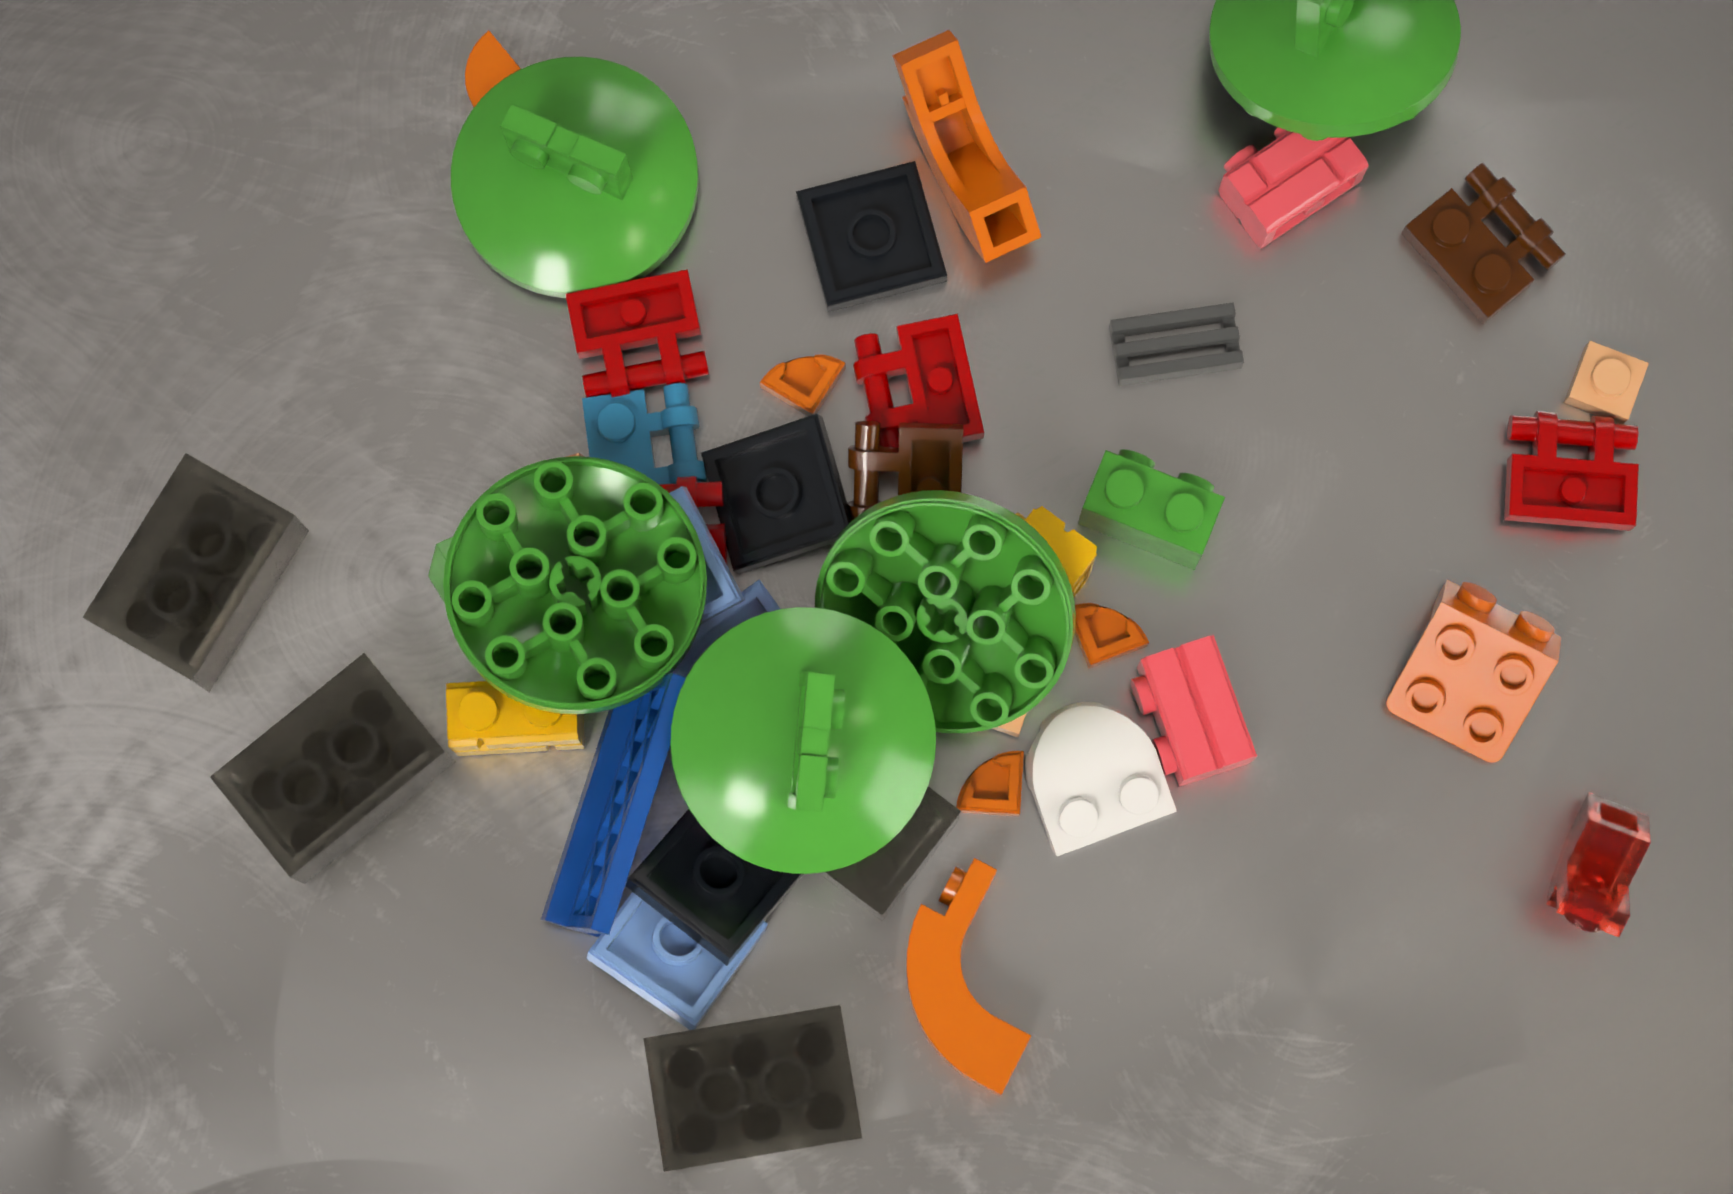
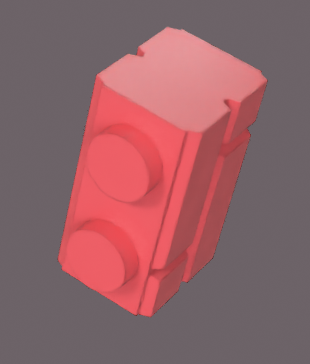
[1218,127,1369,249]
[1131,635,1257,787]

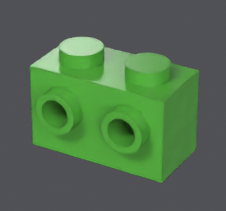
[1078,449,1225,570]

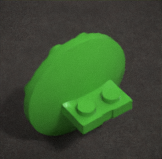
[1209,0,1461,141]
[451,57,699,298]
[443,456,707,714]
[815,490,1076,733]
[670,607,936,874]

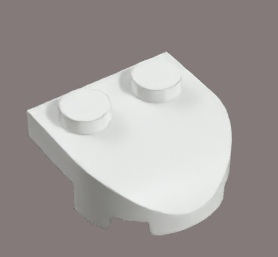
[1024,702,1177,856]

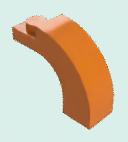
[892,30,1042,263]
[906,858,1031,1096]

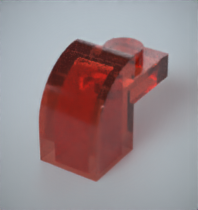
[1546,792,1651,937]

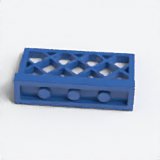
[541,673,686,938]

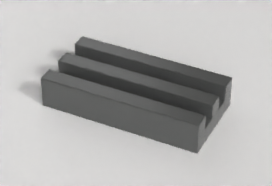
[1109,302,1244,386]

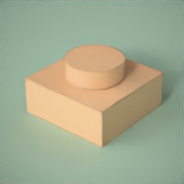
[1564,341,1649,424]

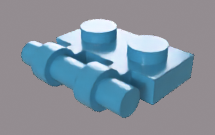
[582,383,707,509]

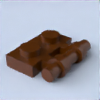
[1401,163,1566,325]
[847,421,963,521]

